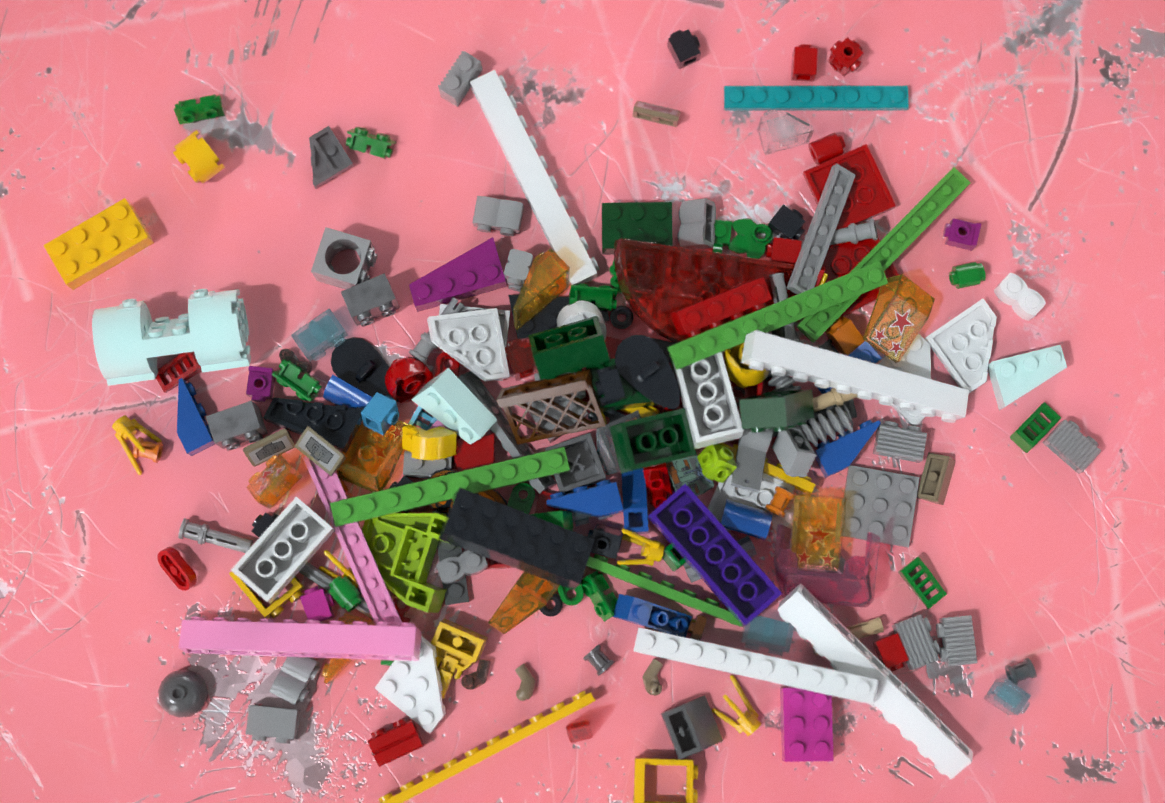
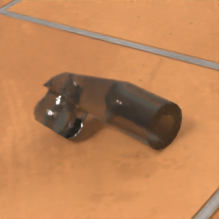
[279,348,312,373]
[461,659,491,690]

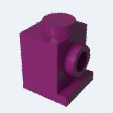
[943,218,981,251]
[246,366,275,402]

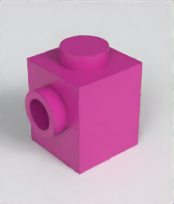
[300,586,335,622]

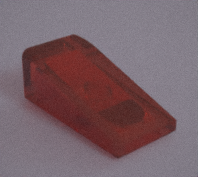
[566,720,593,743]

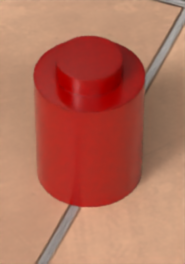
[808,132,846,165]

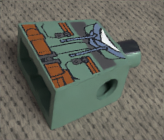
[667,455,714,497]

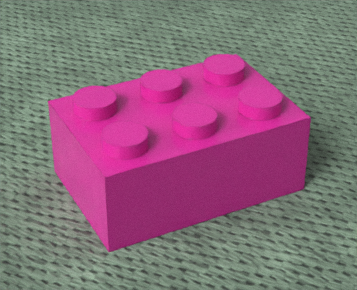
[780,688,834,762]

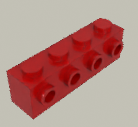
[670,277,772,337]

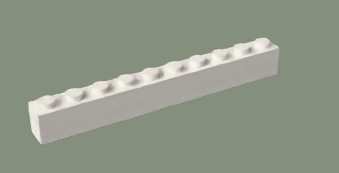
[470,70,599,286]
[741,330,969,423]
[777,583,973,779]
[633,628,879,705]

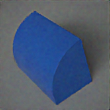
[323,374,373,408]
[720,499,773,540]

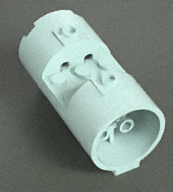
[92,289,252,386]

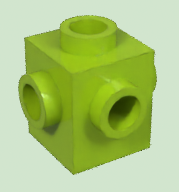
[697,444,737,483]

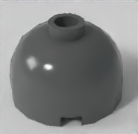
[158,670,208,718]

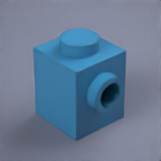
[361,392,399,436]

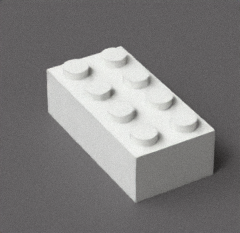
[670,352,744,449]
[231,497,335,604]

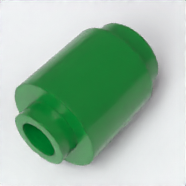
[949,262,986,289]
[328,576,363,612]

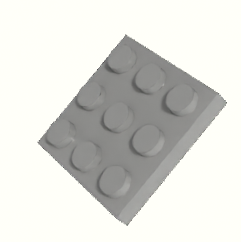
[837,465,920,548]

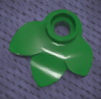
[728,219,773,261]

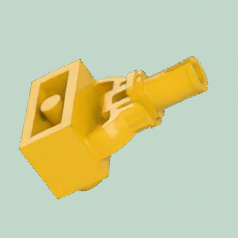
[431,619,489,699]

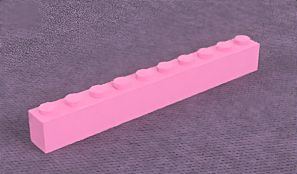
[179,617,422,661]

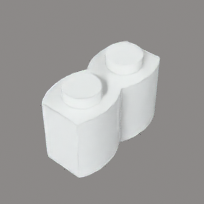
[994,273,1046,321]

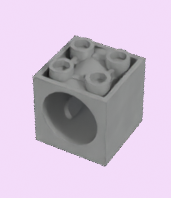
[311,227,377,290]

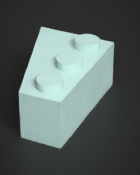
[988,345,1067,411]
[411,368,497,444]

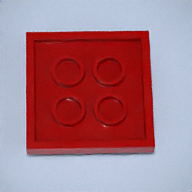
[803,144,896,230]
[822,238,904,317]

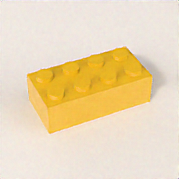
[43,198,154,290]

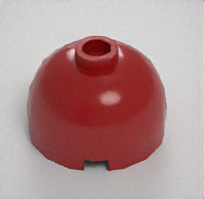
[385,357,433,403]

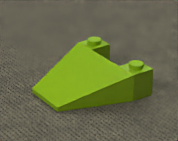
[362,513,451,613]

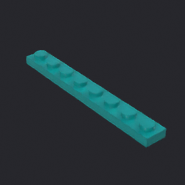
[724,86,909,111]

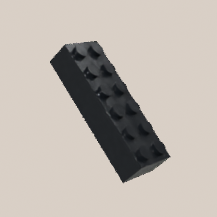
[438,487,594,590]

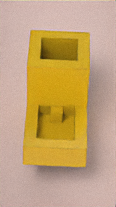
[402,424,456,460]

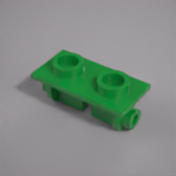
[174,94,225,125]
[346,127,396,159]
[569,284,618,311]
[272,360,322,402]
[581,571,617,622]

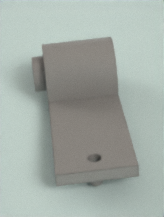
[731,428,773,493]

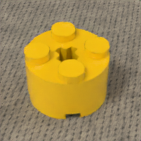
[173,130,225,184]
[723,342,770,388]

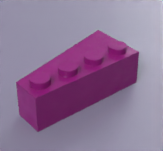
[409,237,507,312]

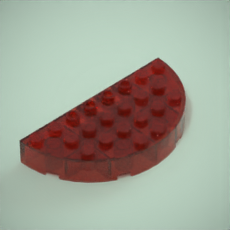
[614,239,795,343]

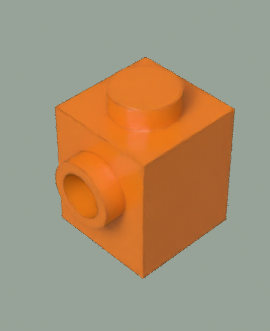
[825,316,865,356]

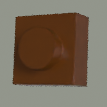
[687,615,708,641]

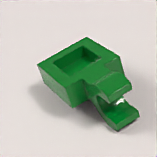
[711,220,732,261]

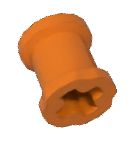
[133,437,163,463]
[765,486,795,518]

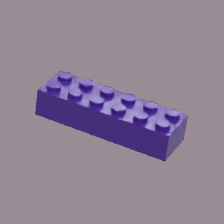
[648,484,782,627]

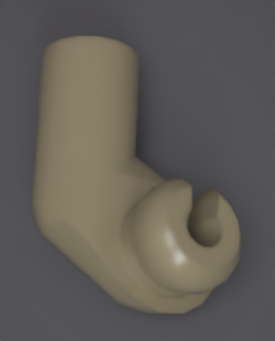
[642,659,663,696]
[515,664,536,701]

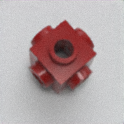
[828,37,864,77]

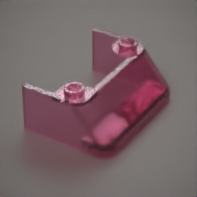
[774,524,880,608]

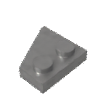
[309,126,354,189]

